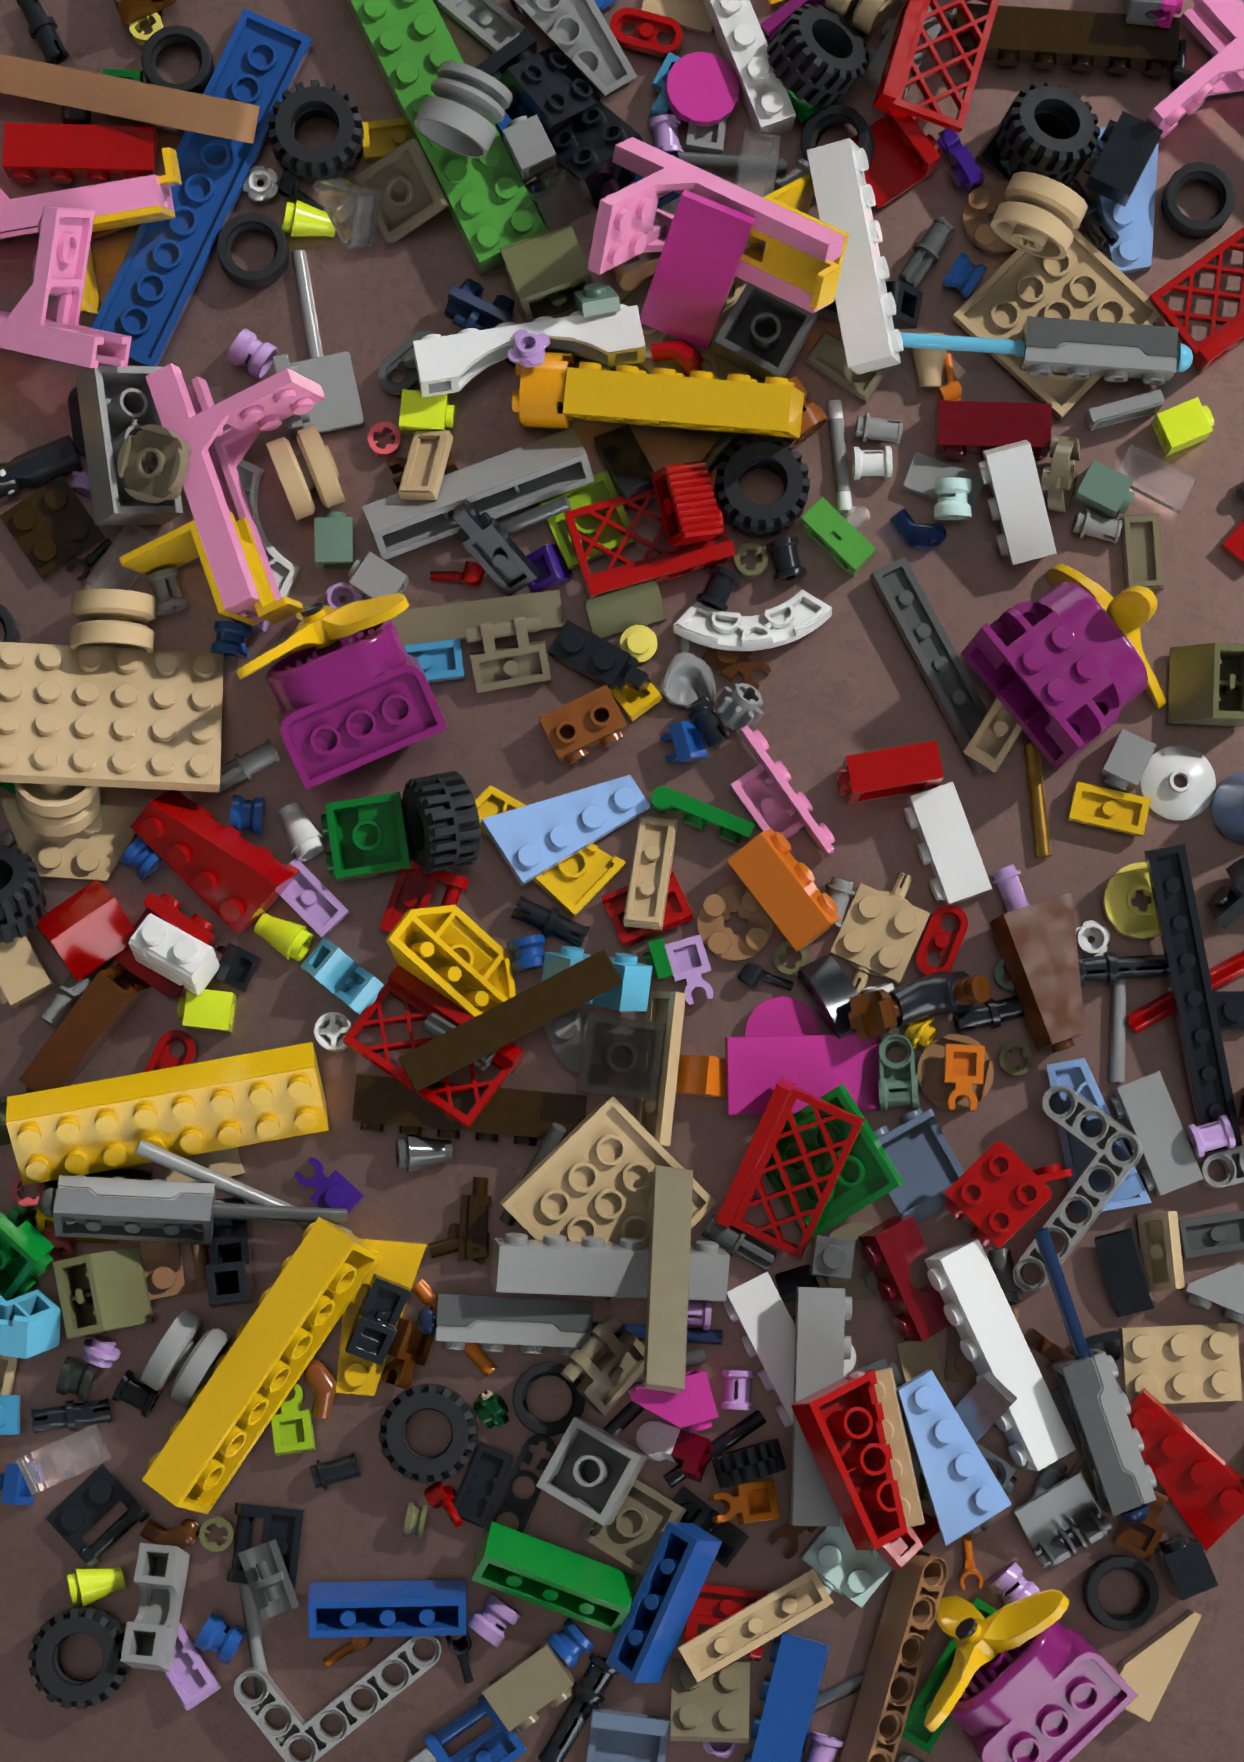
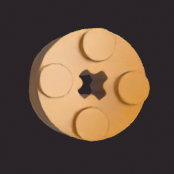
[512,352,576,429]

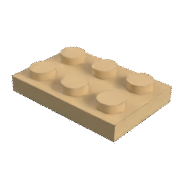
[1120,1323,1242,1404]

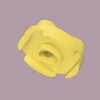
[1102,862,1160,940]

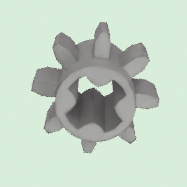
[716,683,764,730]

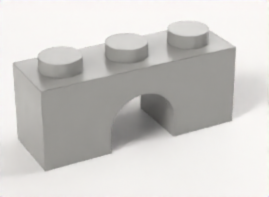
[120,1543,190,1672]

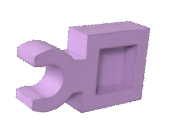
[665,934,713,1006]

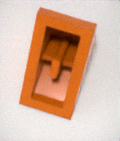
[676,1055,726,1099]

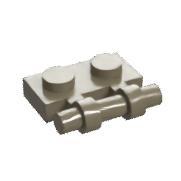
[465,614,551,693]
[561,1314,645,1416]

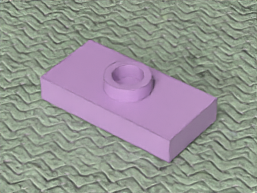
[162,1622,221,1711]

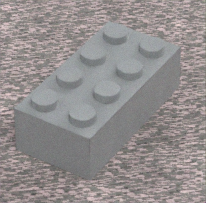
[76,365,183,525]

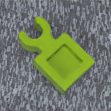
[271,1384,316,1456]

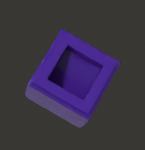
[526,544,574,593]

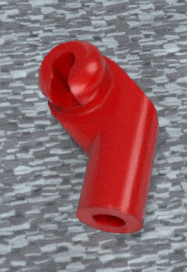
[651,340,704,377]

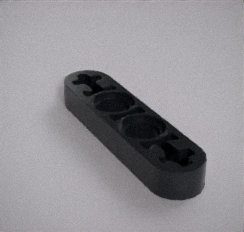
[474,1434,556,1561]

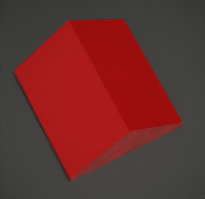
[36,879,136,983]

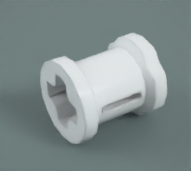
[852,446,893,480]

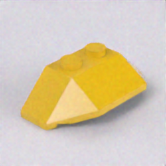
[385,905,516,1017]

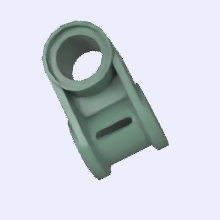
[878,1034,920,1111]

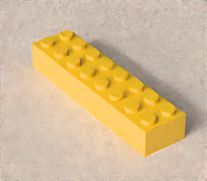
[6,1042,329,1186]
[142,1217,382,1515]

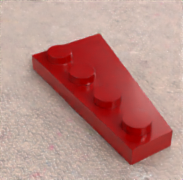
[1127,1388,1244,1552]

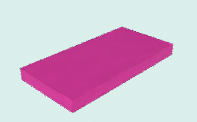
[640,190,756,350]
[725,1034,880,1115]

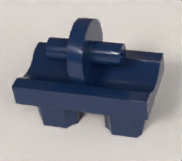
[444,278,515,330]

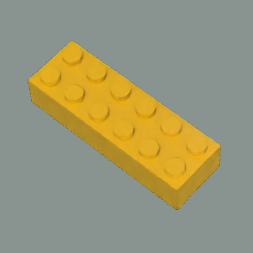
[563,362,804,439]

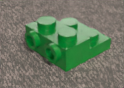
[321,792,412,882]
[0,1212,55,1301]

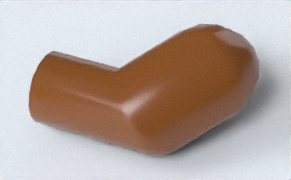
[304,1360,337,1419]

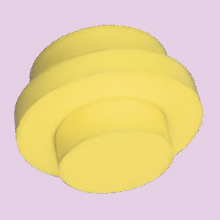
[620,625,657,663]

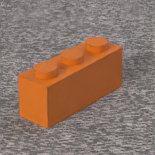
[727,829,841,952]

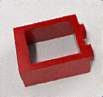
[836,740,944,804]

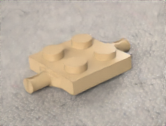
[830,872,931,995]

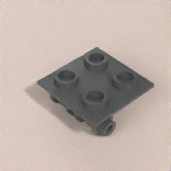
[1013,1470,1113,1569]

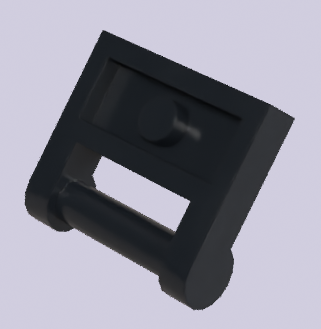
[45,1463,150,1569]
[226,1502,305,1589]

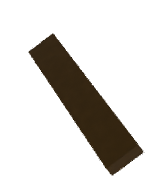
[398,949,622,1092]

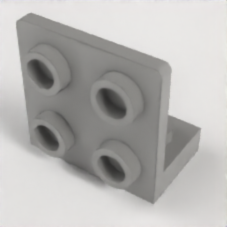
[273,351,365,440]

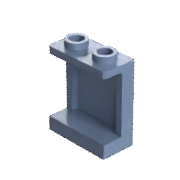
[874,1108,964,1223]
[586,1708,671,1762]

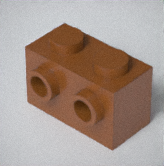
[539,684,627,765]

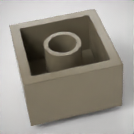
[481,1640,574,1732]

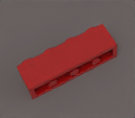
[3,123,159,184]

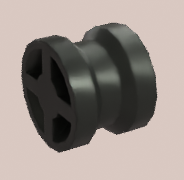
[56,1356,98,1402]

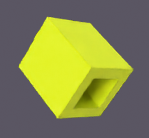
[399,389,455,436]
[1151,397,1214,457]
[177,989,237,1034]

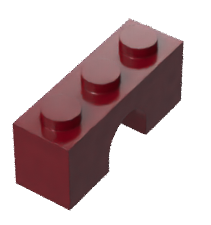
[858,1215,951,1342]

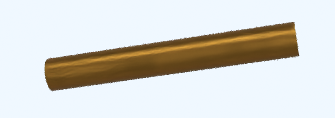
[1024,743,1052,858]

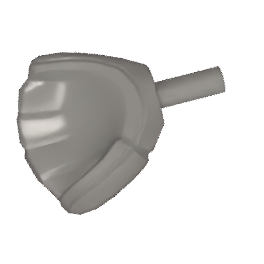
[659,636,716,708]

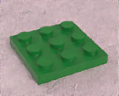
[747,1084,904,1241]

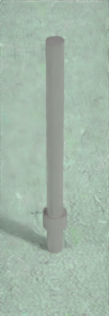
[134,1139,352,1233]

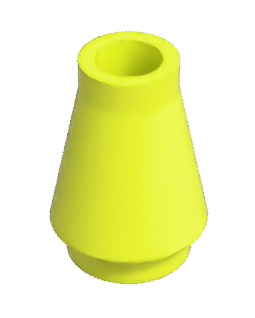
[282,200,338,238]
[254,913,314,961]
[66,1567,126,1607]

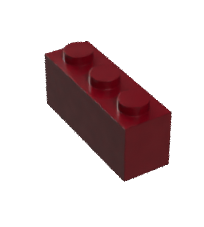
[934,400,1052,461]

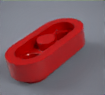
[610,7,683,58]
[915,904,968,976]
[144,1030,197,1072]

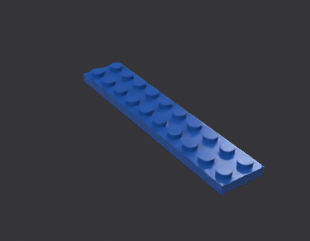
[91,8,313,366]

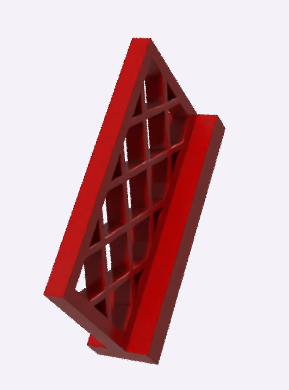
[872,0,1000,133]
[1148,227,1244,373]
[563,488,736,599]
[343,964,523,1129]
[715,1077,865,1259]

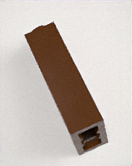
[990,892,1086,1053]
[19,964,151,1093]

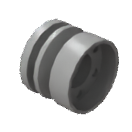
[414,61,513,159]

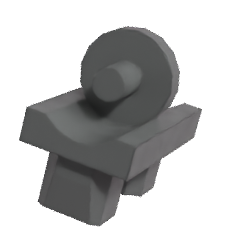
[238,1539,300,1621]

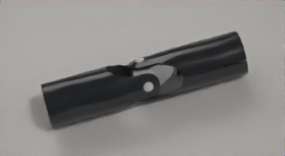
[0,435,83,499]

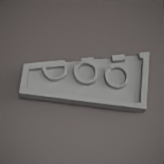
[514,0,637,96]

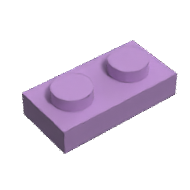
[280,857,350,939]

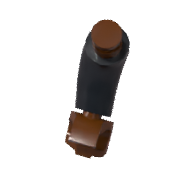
[848,971,991,1041]

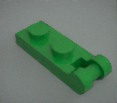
[650,786,755,844]

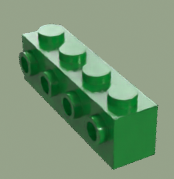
[471,1521,636,1634]

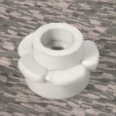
[243,165,279,202]
[1076,920,1110,957]

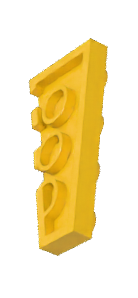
[475,785,627,919]
[335,1238,427,1396]

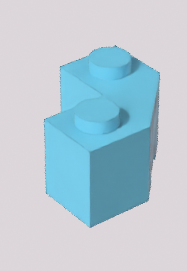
[541,946,653,1012]
[0,1289,61,1359]

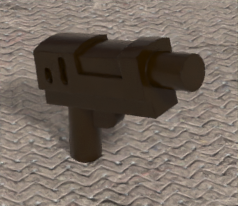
[428,1177,492,1264]

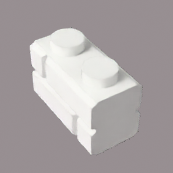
[129,913,220,995]

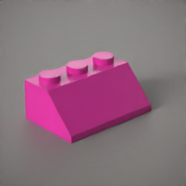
[628,1368,719,1433]

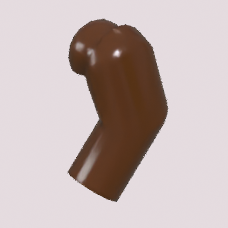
[140,1519,200,1549]

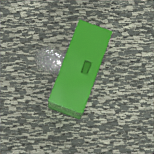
[799,497,876,578]

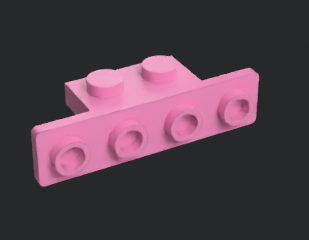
[730,725,835,858]

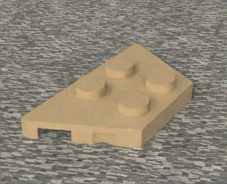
[1,798,144,883]

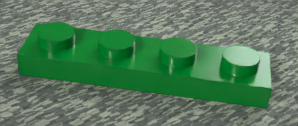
[902,1597,997,1754]

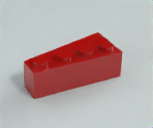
[130,790,300,934]
[791,1369,908,1550]

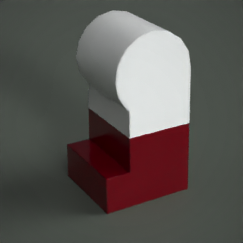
[636,1421,714,1483]

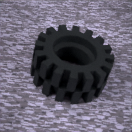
[711,1438,787,1489]

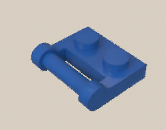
[423,1694,527,1762]

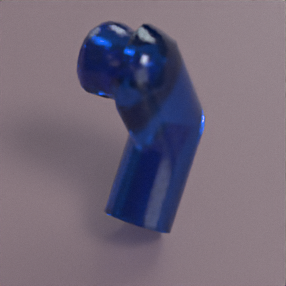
[890,509,947,548]

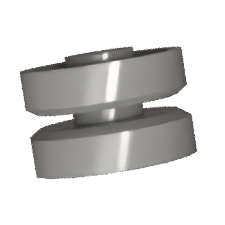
[140,1308,232,1409]

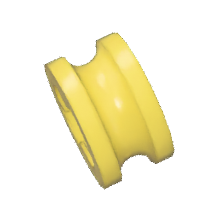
[129,12,163,46]

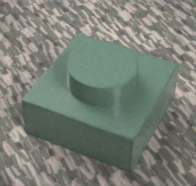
[573,283,620,317]

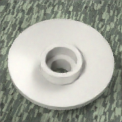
[1140,746,1216,821]

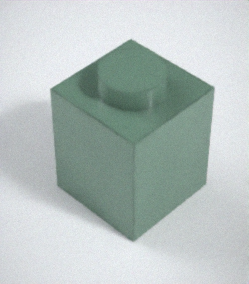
[1072,460,1135,519]
[314,511,355,570]

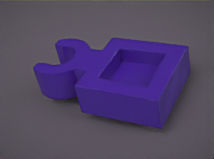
[937,129,985,195]
[294,1157,365,1225]

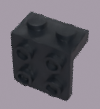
[499,46,601,140]
[550,102,643,210]

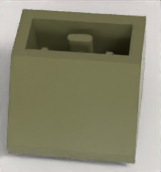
[499,222,593,323]
[1168,642,1244,727]
[53,1246,154,1339]

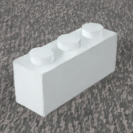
[978,440,1057,565]
[904,781,992,905]

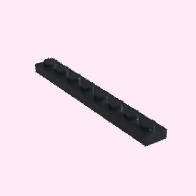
[1144,843,1242,1153]

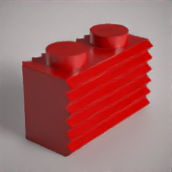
[651,460,723,548]

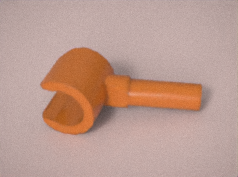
[938,353,962,401]
[958,1534,983,1591]
[323,1637,373,1667]

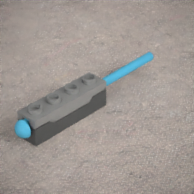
[900,316,1193,385]

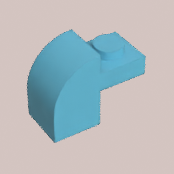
[300,937,384,1014]

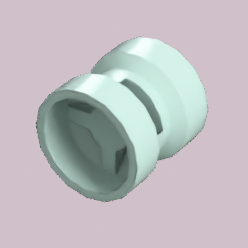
[934,477,972,520]

